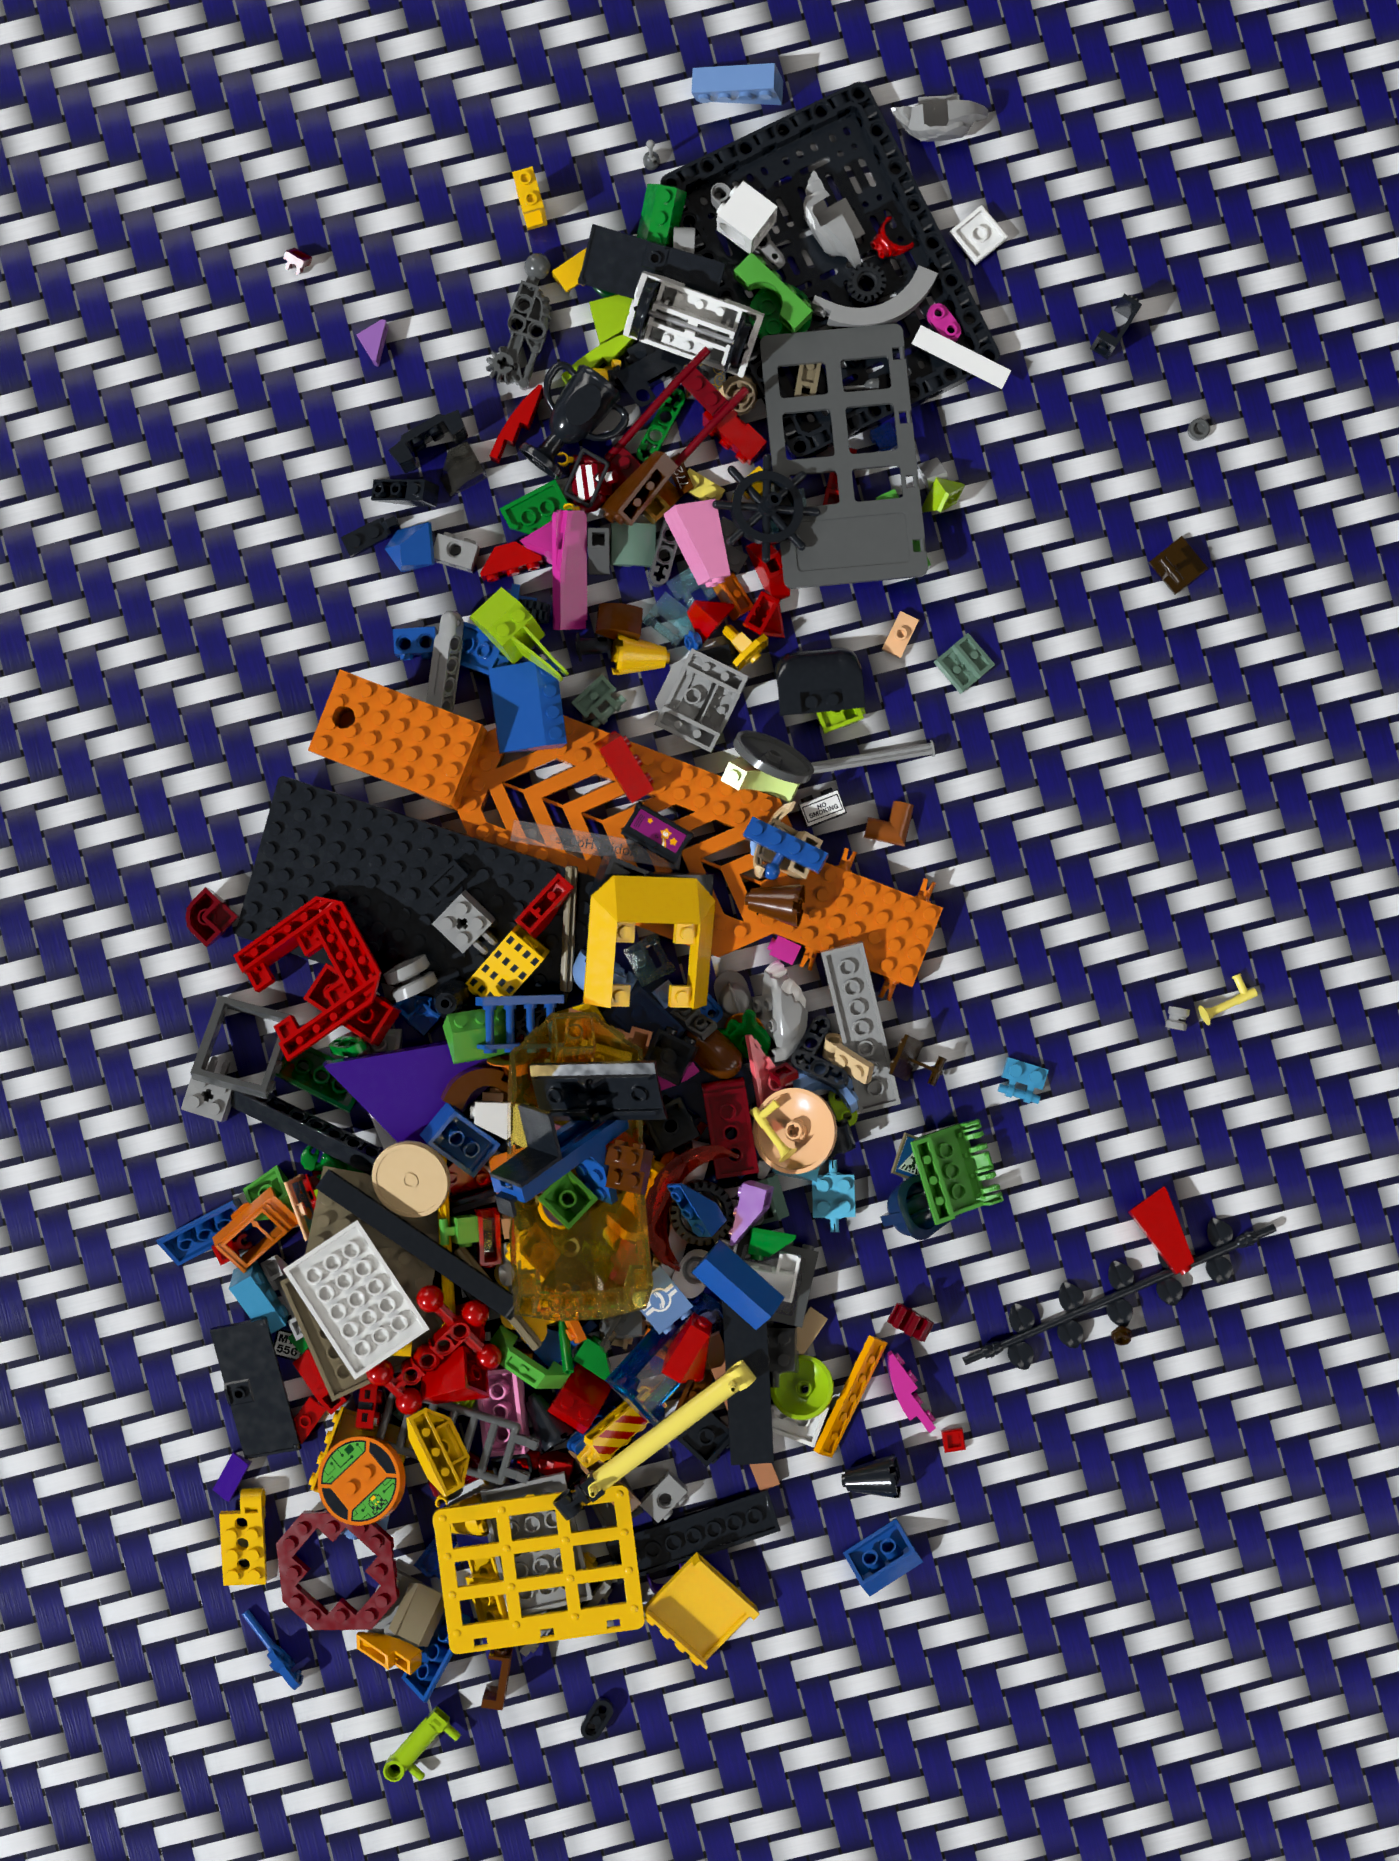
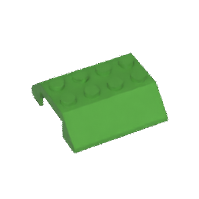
[910,1119,1004,1225]

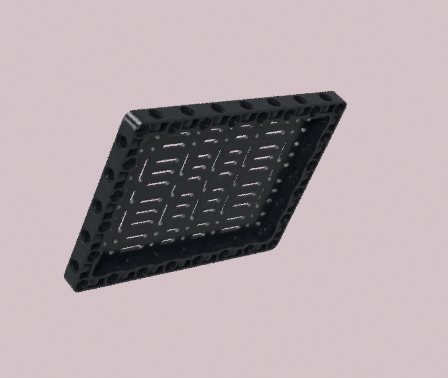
[660,82,1000,460]

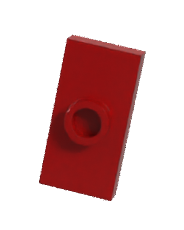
[294,1396,326,1444]

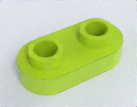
[828,1091,858,1126]

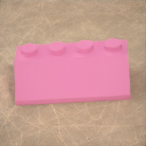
[477,1365,530,1457]

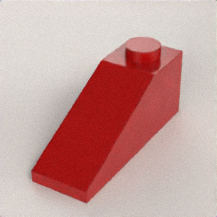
[514,873,574,940]

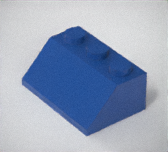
[843,1518,923,1597]

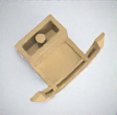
[753,801,823,879]

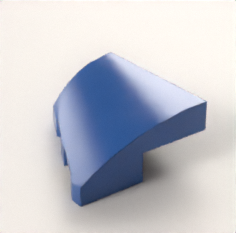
[394,994,441,1037]

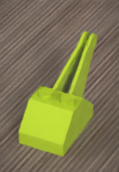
[469,587,569,682]

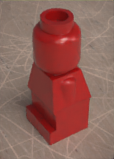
[517,1449,575,1483]

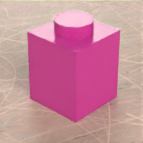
[767,935,801,965]

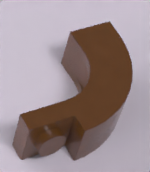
[441,1065,520,1109]

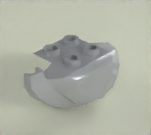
[891,95,988,142]

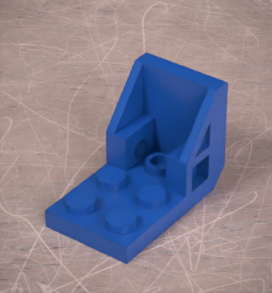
[460,621,541,678]

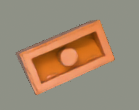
[712,573,753,621]

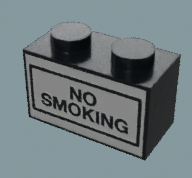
[798,787,847,829]

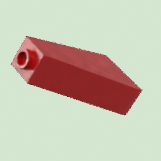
[1128,1186,1194,1275]

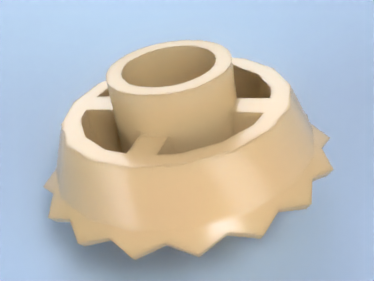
[719,375,759,416]

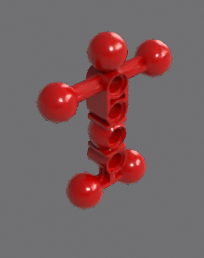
[366,1285,502,1415]

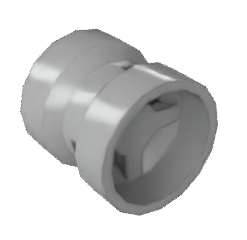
[1165,1006,1190,1031]

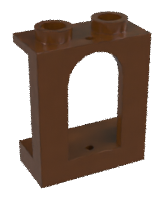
[481,1647,513,1711]

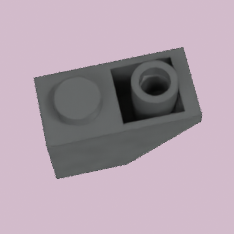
[588,528,610,575]

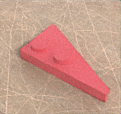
[745,1034,784,1108]

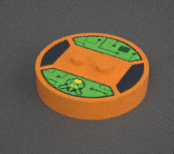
[318,1436,406,1526]

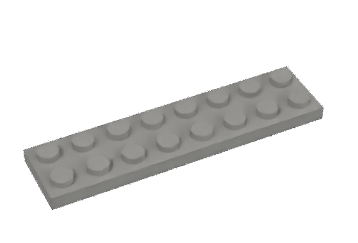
[821,941,901,1114]

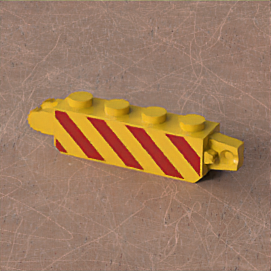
[576,1381,675,1468]

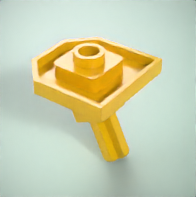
[722,625,769,671]

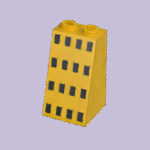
[465,924,550,1006]

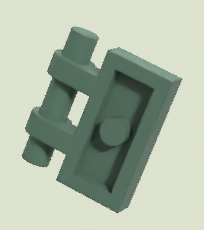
[571,674,627,728]

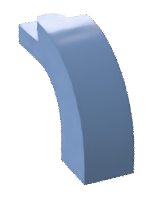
[792,1065,859,1114]

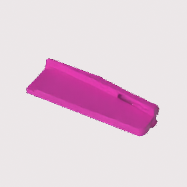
[552,509,587,630]

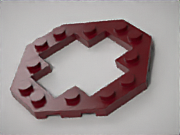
[276,1510,400,1630]

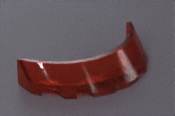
[644,1145,740,1272]

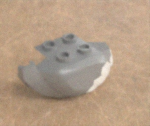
[803,171,865,269]
[752,959,808,1063]

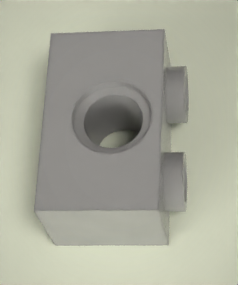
[433,532,480,573]
[640,1470,688,1523]

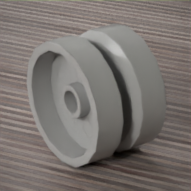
[383,954,438,1002]

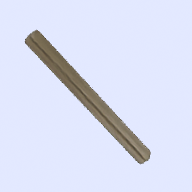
[560,866,578,992]
[454,1247,543,1351]

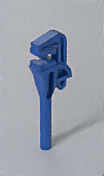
[242,1609,303,1690]

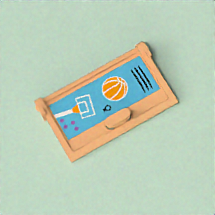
[284,1174,314,1241]

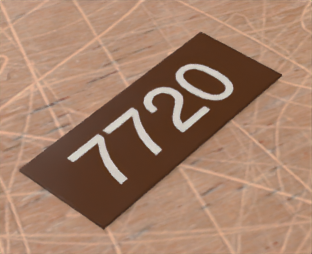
[671,453,694,496]

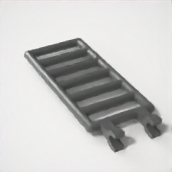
[376,1391,540,1485]

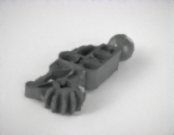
[486,253,552,390]

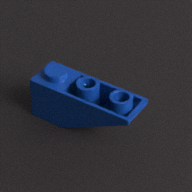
[666,1183,727,1237]

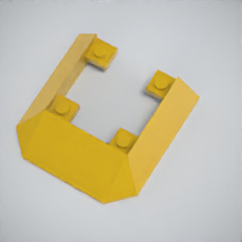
[583,875,715,1009]

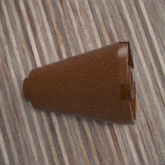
[745,884,805,927]

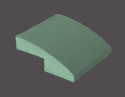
[610,523,656,567]
[934,633,995,694]

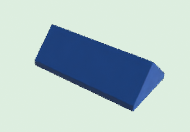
[156,1198,253,1266]
[691,1240,785,1330]
[401,1610,471,1703]

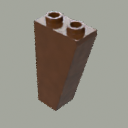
[600,451,678,526]

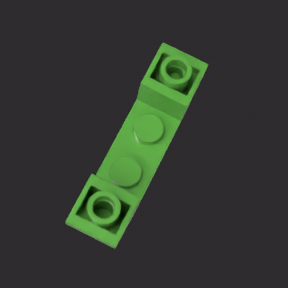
[490,1325,571,1389]

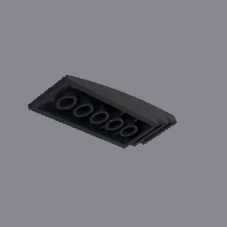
[722,1300,774,1465]

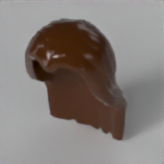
[683,1029,743,1079]

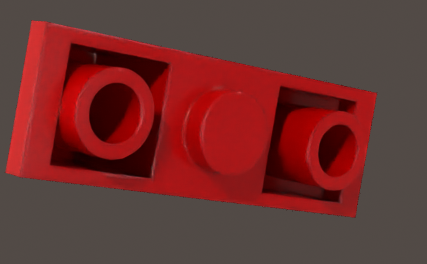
[480,541,544,582]
[745,543,790,600]

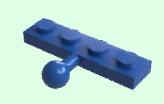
[743,817,829,880]

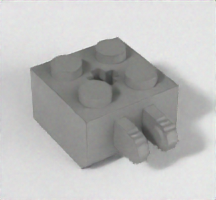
[432,890,498,955]
[181,1056,233,1122]

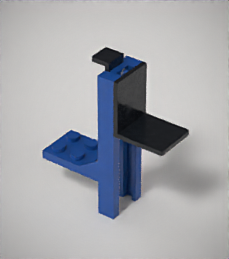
[490,1103,629,1218]

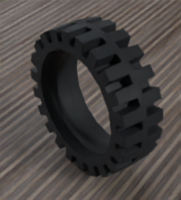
[669,1180,734,1246]

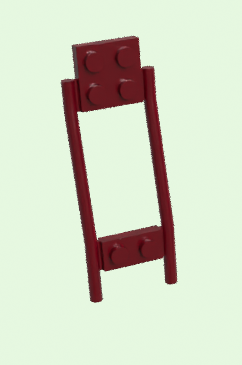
[604,346,749,493]

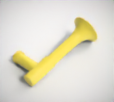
[1198,973,1258,1025]
[750,1099,797,1163]

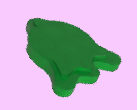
[717,1009,771,1059]

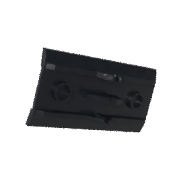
[529,1060,668,1122]

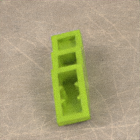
[561,334,637,384]

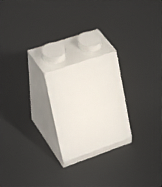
[470,1100,527,1147]

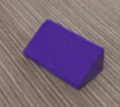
[213,1452,252,1502]

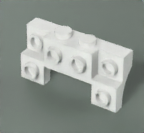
[716,1238,801,1303]

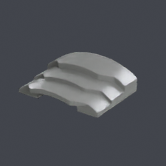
[654,648,749,753]

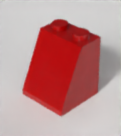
[420,1346,489,1404]

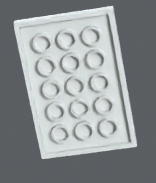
[283,1220,429,1380]

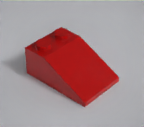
[547,1363,616,1434]

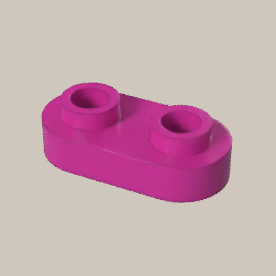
[927,303,961,342]

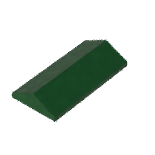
[275,1047,357,1113]

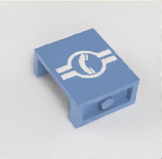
[627,1265,693,1335]

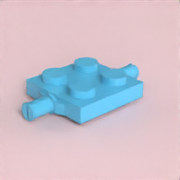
[812,1159,856,1232]

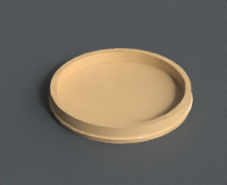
[372,1141,450,1218]

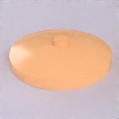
[753,1088,837,1174]

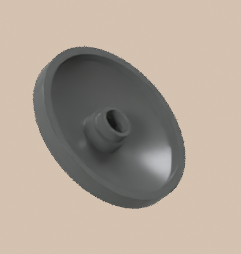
[733,730,814,784]

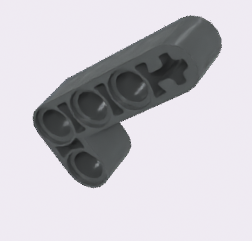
[648,506,678,587]

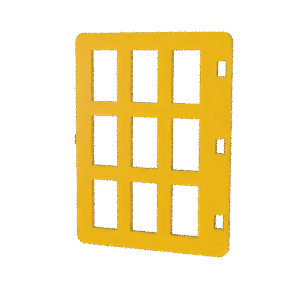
[433,1484,645,1654]

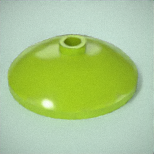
[770,1355,834,1420]

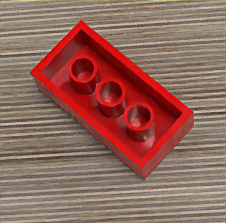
[303,963,402,1046]

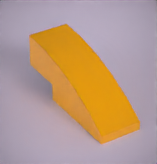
[356,1632,422,1675]

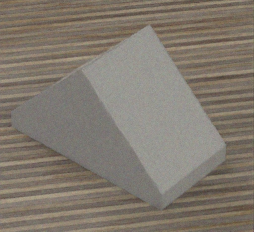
[917,458,948,494]

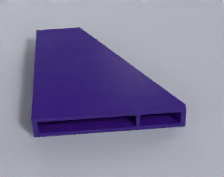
[323,1041,502,1145]

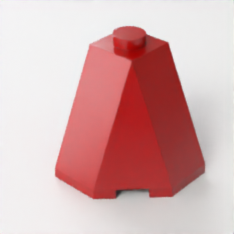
[661,1312,712,1383]

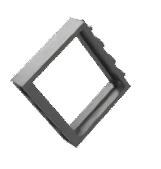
[190,995,291,1099]

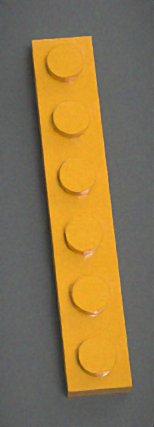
[813,1335,888,1458]

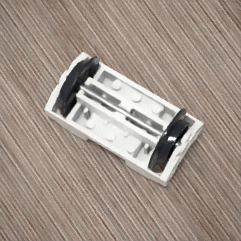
[623,271,765,378]

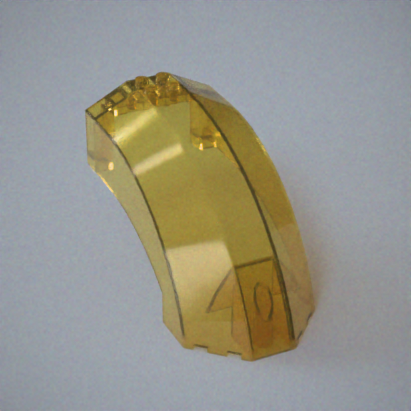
[507,1012,653,1321]

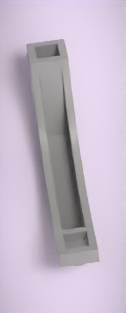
[811,265,938,329]

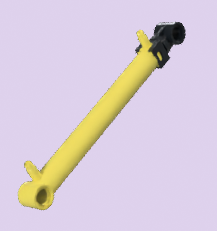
[553,1360,756,1521]

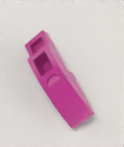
[888,1350,936,1433]

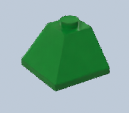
[746,1228,796,1261]
[573,1335,612,1383]

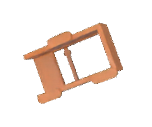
[212,1186,299,1273]

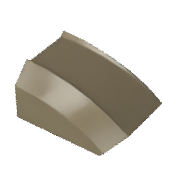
[389,1583,445,1647]

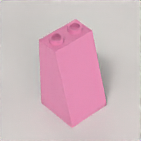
[664,499,731,588]

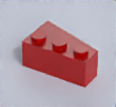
[703,409,767,465]
[594,731,654,803]

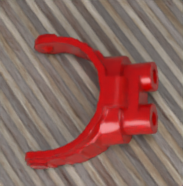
[870,216,914,258]

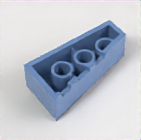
[691,63,783,105]

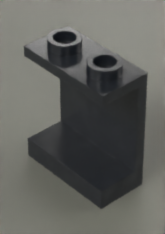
[1090,293,1142,360]

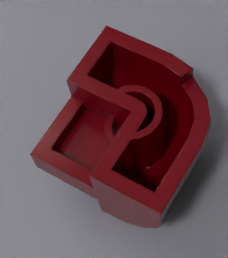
[185,887,239,947]

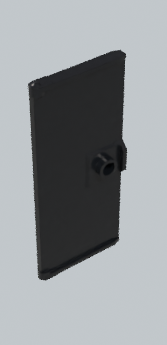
[578,224,726,301]
[210,1317,302,1459]

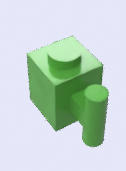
[439,1214,479,1247]

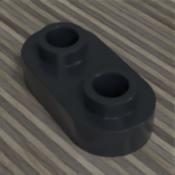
[581,1698,613,1740]

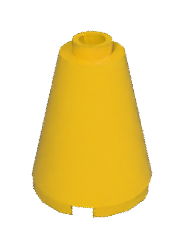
[611,634,670,675]

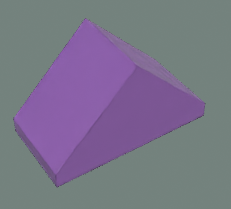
[356,319,389,367]

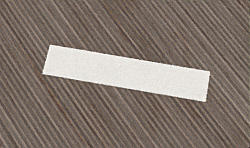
[912,325,1011,389]

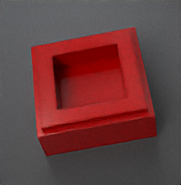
[941,1427,966,1453]

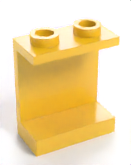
[512,166,548,230]

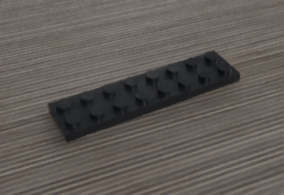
[606,1489,781,1584]

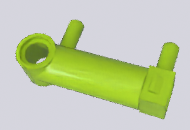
[383,1706,461,1782]

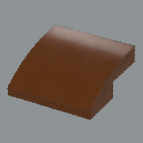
[595,603,643,641]

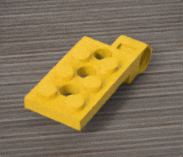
[219,1488,267,1586]

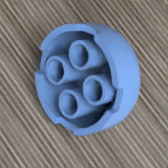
[572,949,637,992]

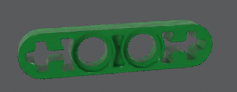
[637,388,685,463]

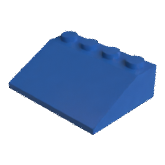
[488,660,567,754]

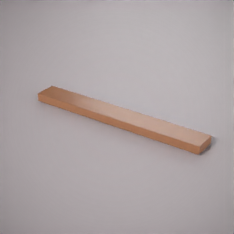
[707,1331,780,1491]

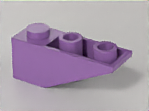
[729,1180,774,1246]

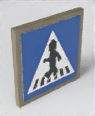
[890,1132,919,1179]

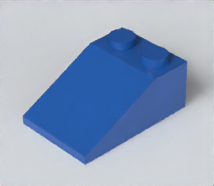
[420,1102,501,1178]

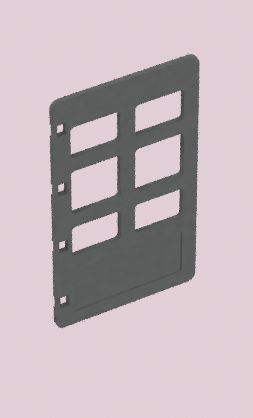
[760,324,928,589]

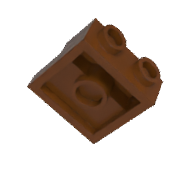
[605,1139,654,1195]

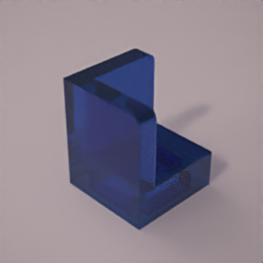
[869,422,898,452]

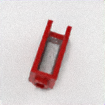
[475,1207,502,1268]

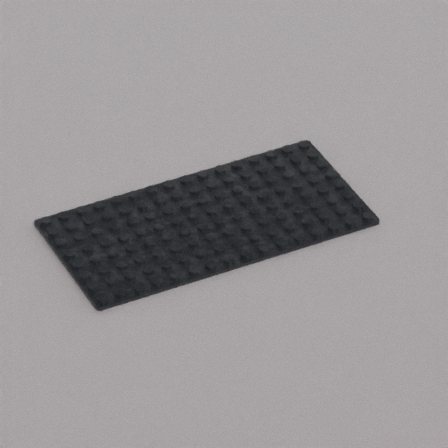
[236,776,595,1036]

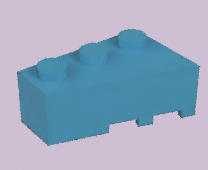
[229,1260,289,1334]

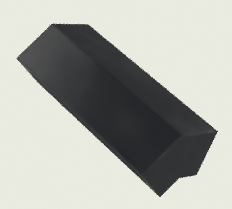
[449,1183,497,1216]

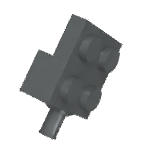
[767,1328,799,1388]

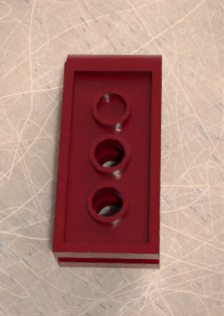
[701,1077,759,1179]

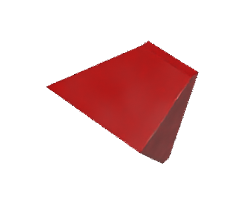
[743,591,785,638]
[687,600,734,645]

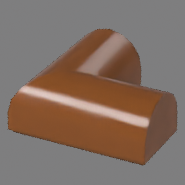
[863,801,914,847]

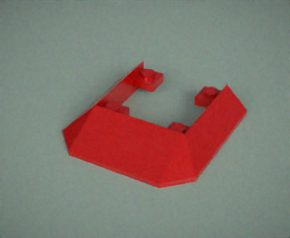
[233,896,382,1061]

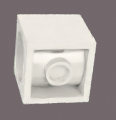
[716,181,778,254]

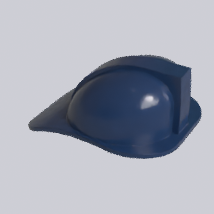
[880,1174,961,1240]

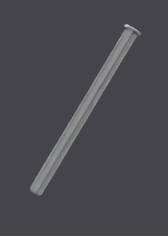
[811,740,935,774]

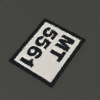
[274,1329,307,1361]

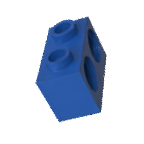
[393,626,438,661]

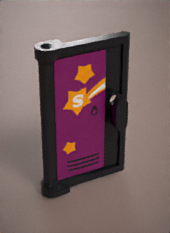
[621,801,694,864]

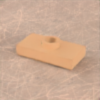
[882,611,919,658]

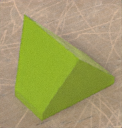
[922,477,965,513]

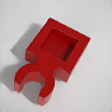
[211,1232,252,1265]

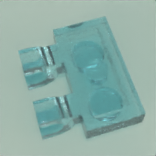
[666,568,716,609]

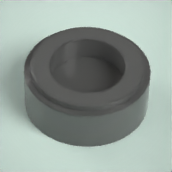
[1187,418,1210,441]

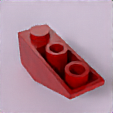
[293,1349,351,1415]

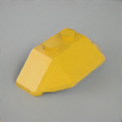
[406,1408,470,1497]

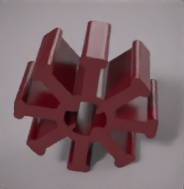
[887,1303,934,1342]

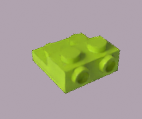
[816,708,866,734]

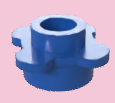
[684,630,702,650]

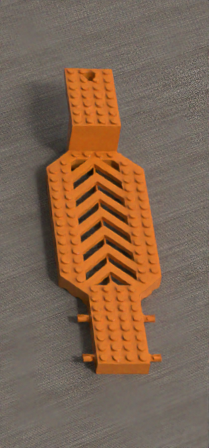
[308,669,943,1002]

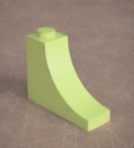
[721,756,800,803]

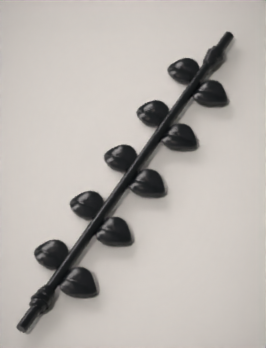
[962,1218,1277,1370]

